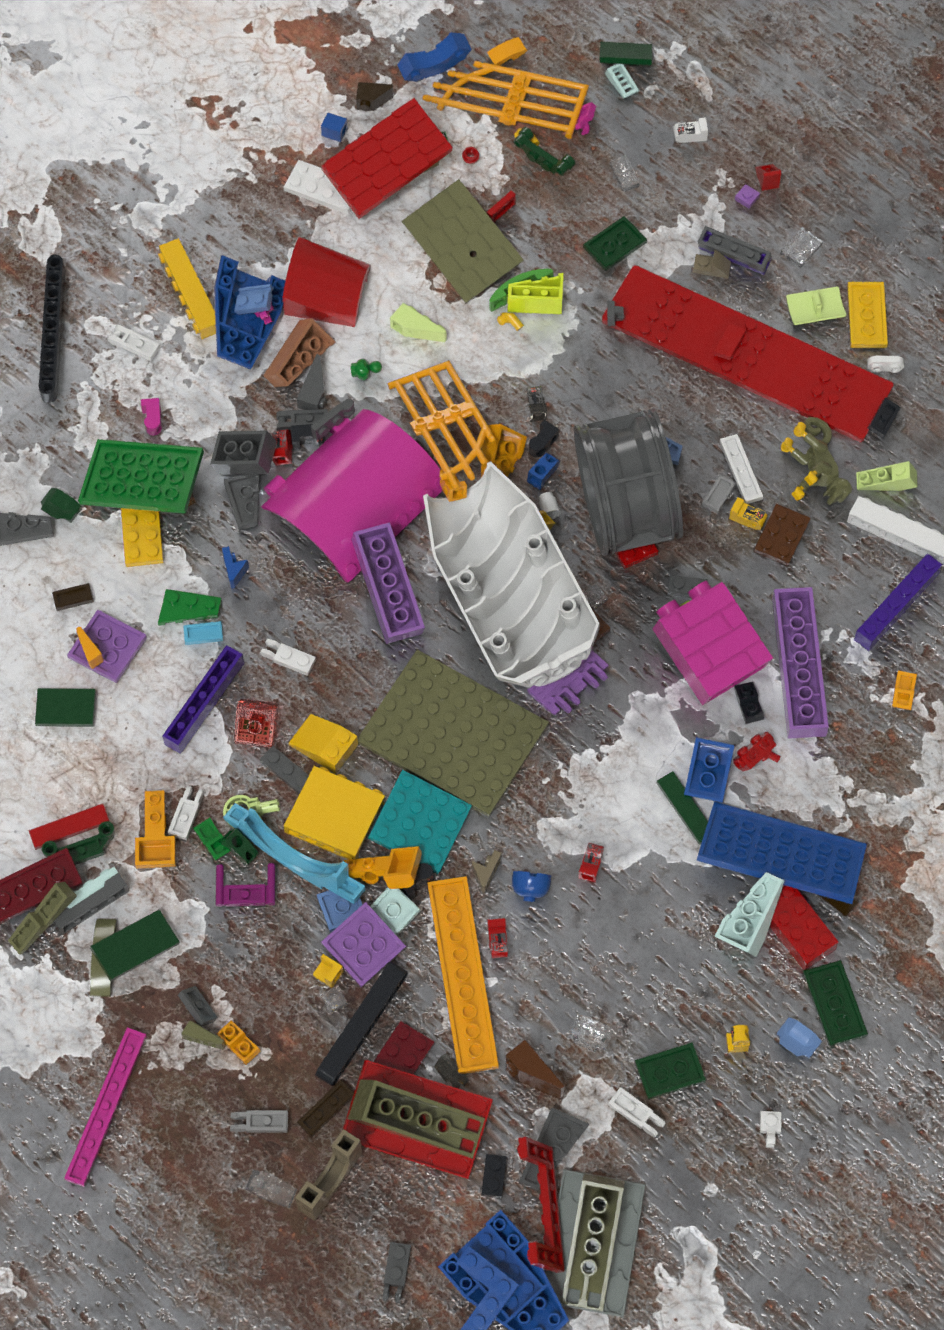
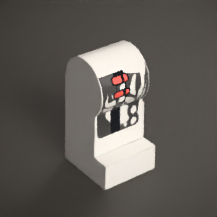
[673,118,708,143]

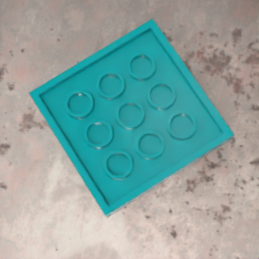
[368,770,472,874]

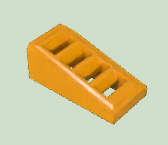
[76,627,104,669]

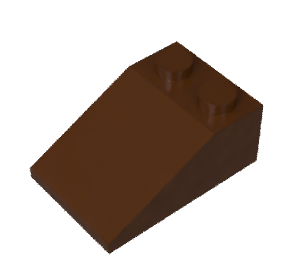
[505,1040,564,1100]

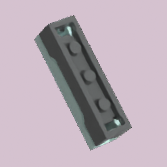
[53,867,129,935]

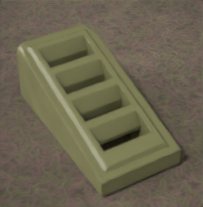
[181,1021,226,1050]

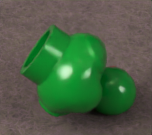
[351,358,382,381]

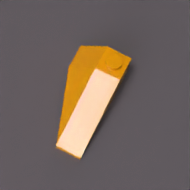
[481,424,527,478]

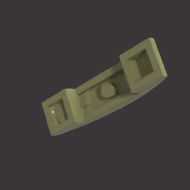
[90,919,117,997]

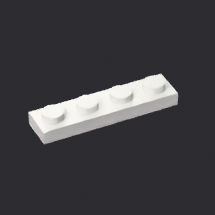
[719,434,763,504]

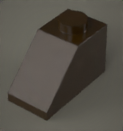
[356,82,393,111]

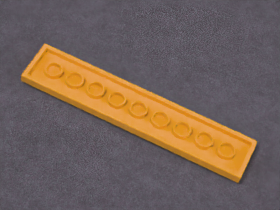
[427,876,499,1075]

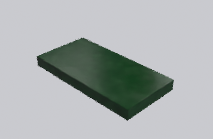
[90,910,180,982]
[803,960,868,1047]

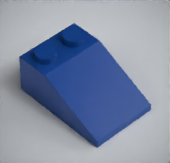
[684,738,735,803]

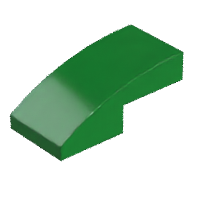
[193,818,230,861]

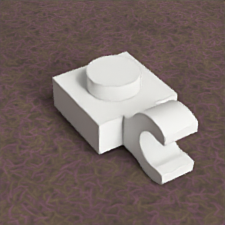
[760,1111,781,1148]

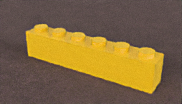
[158,238,216,339]

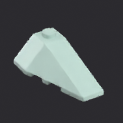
[715,872,784,957]

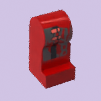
[272,429,292,466]
[578,843,604,883]
[487,918,508,959]

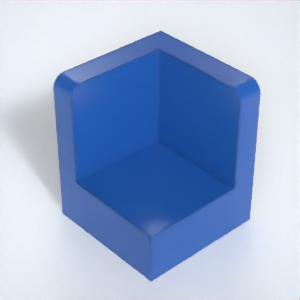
[321,113,348,142]

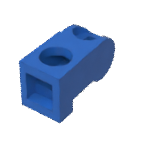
[527,453,560,490]

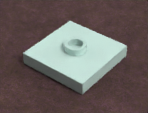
[370,887,421,936]

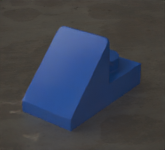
[222,546,249,589]

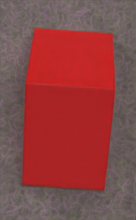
[755,164,781,191]

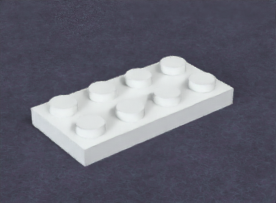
[284,160,351,214]

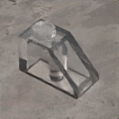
[245,1170,297,1208]

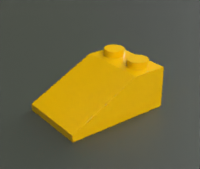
[288,714,358,774]

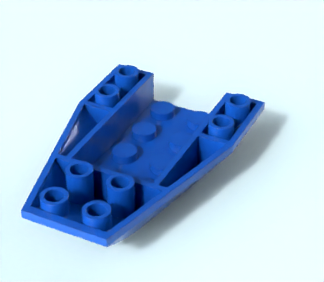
[214,255,285,369]
[438,1210,570,1330]

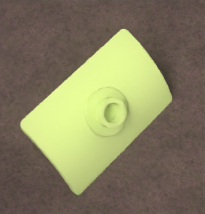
[786,287,846,325]

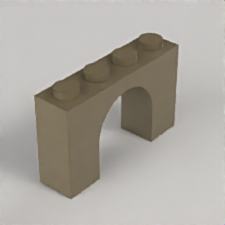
[295,1129,362,1221]

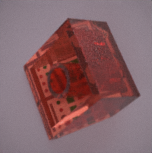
[234,699,279,747]

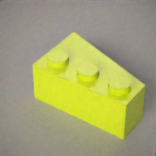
[507,273,563,314]

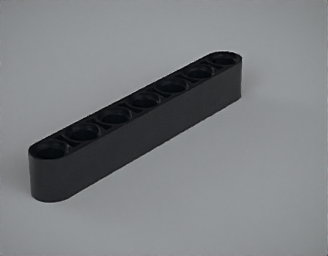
[315,961,408,1087]

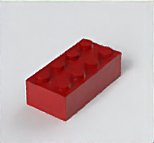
[769,885,839,970]

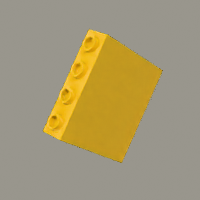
[284,766,386,860]

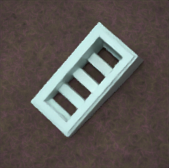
[605,64,639,99]

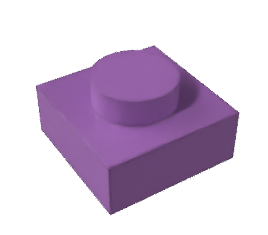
[735,184,760,209]

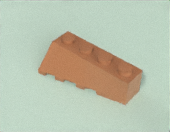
[263,318,335,387]

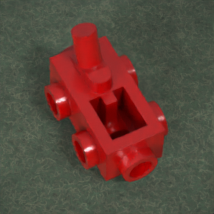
[733,732,780,772]

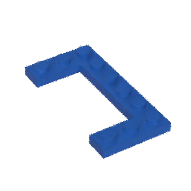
[456,1246,520,1330]

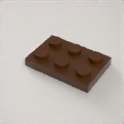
[754,504,811,566]

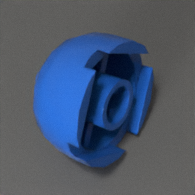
[512,871,551,902]

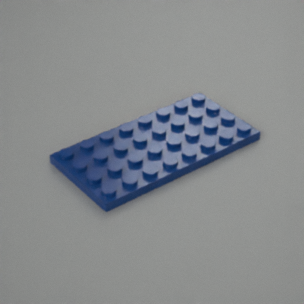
[697,801,867,904]

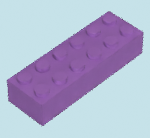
[351,523,425,644]

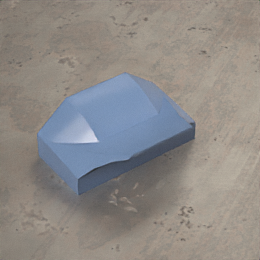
[776,1017,822,1059]

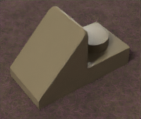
[693,250,731,278]
[472,850,502,893]

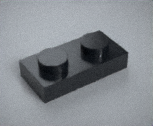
[867,397,901,438]
[481,1154,507,1199]

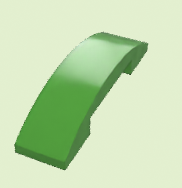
[489,269,554,312]

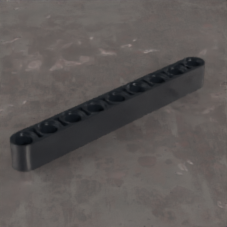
[39,254,65,403]

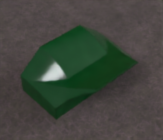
[41,488,82,523]

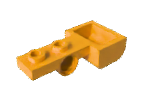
[135,790,176,869]
[344,846,422,889]

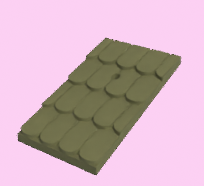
[401,179,524,303]

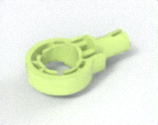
[223,795,280,828]

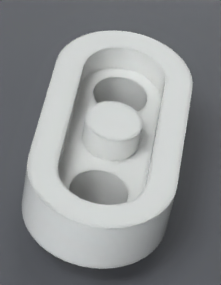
[867,356,904,373]

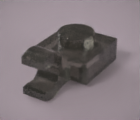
[434,1053,469,1089]

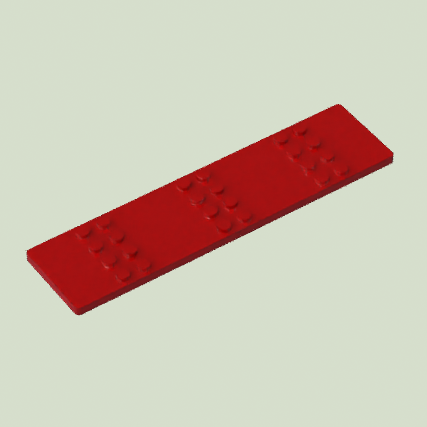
[602,265,893,442]

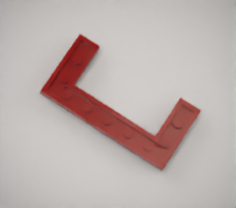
[517,1137,565,1273]

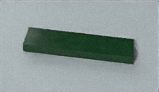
[656,771,708,845]

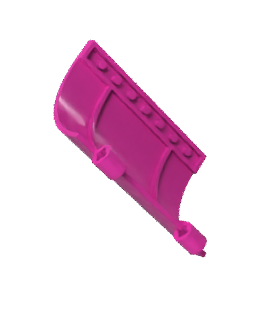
[261,409,443,583]

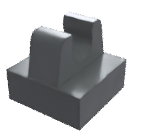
[607,301,624,326]

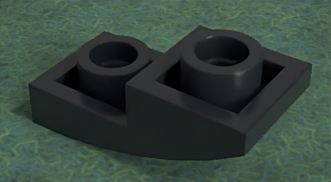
[734,682,764,724]

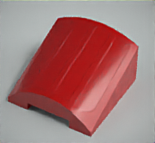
[282,237,371,327]

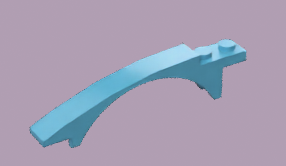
[223,803,365,904]

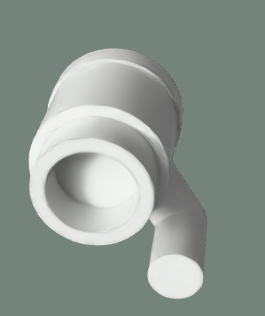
[539,492,561,519]

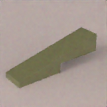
[8,882,77,955]

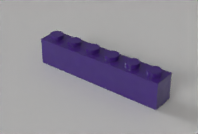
[854,553,942,651]
[162,645,244,754]

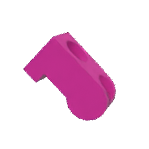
[141,398,162,436]

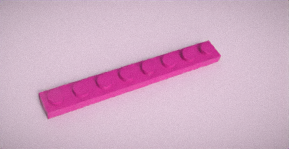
[64,1028,147,1187]

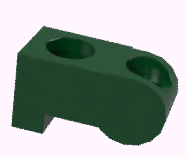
[219,828,259,866]

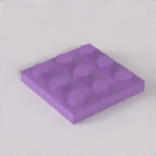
[67,609,147,683]
[321,902,406,987]

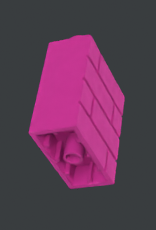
[652,581,773,706]

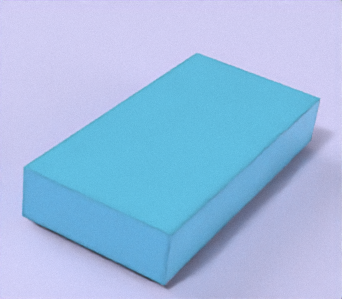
[183,621,223,645]

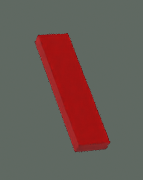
[28,803,110,850]

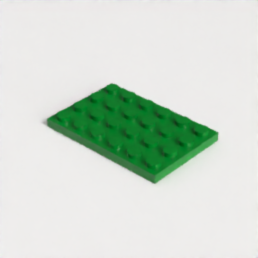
[78,439,204,514]

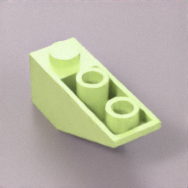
[390,303,447,342]
[856,461,918,491]

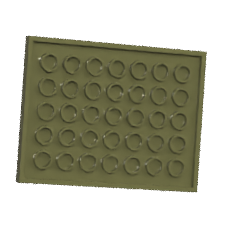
[358,650,549,817]

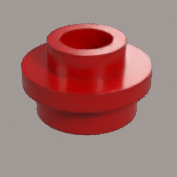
[462,147,480,164]

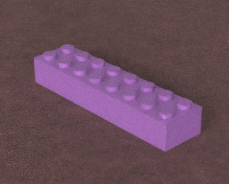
[772,587,829,739]

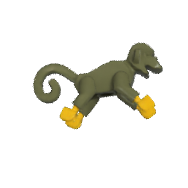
[781,417,852,505]

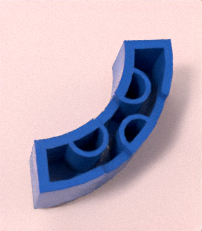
[397,32,472,82]

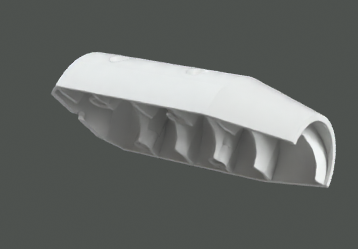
[423,461,600,688]

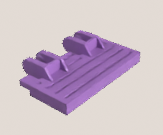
[527,650,609,716]

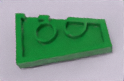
[158,589,222,626]

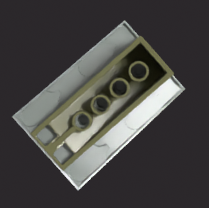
[545,1169,645,1317]

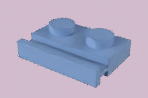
[235,284,274,315]

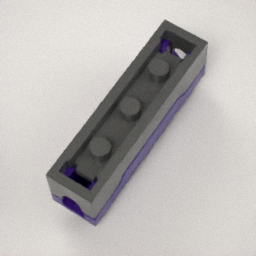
[698,226,772,275]

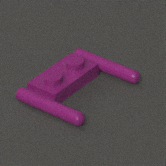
[216,863,275,907]

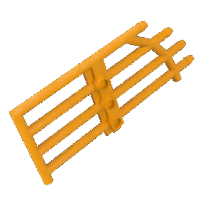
[422,61,589,139]
[387,360,496,491]

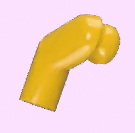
[497,312,524,331]

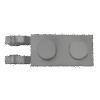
[230,1110,288,1133]

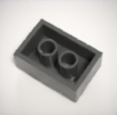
[210,430,277,475]

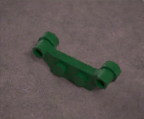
[513,127,576,176]
[41,821,115,865]

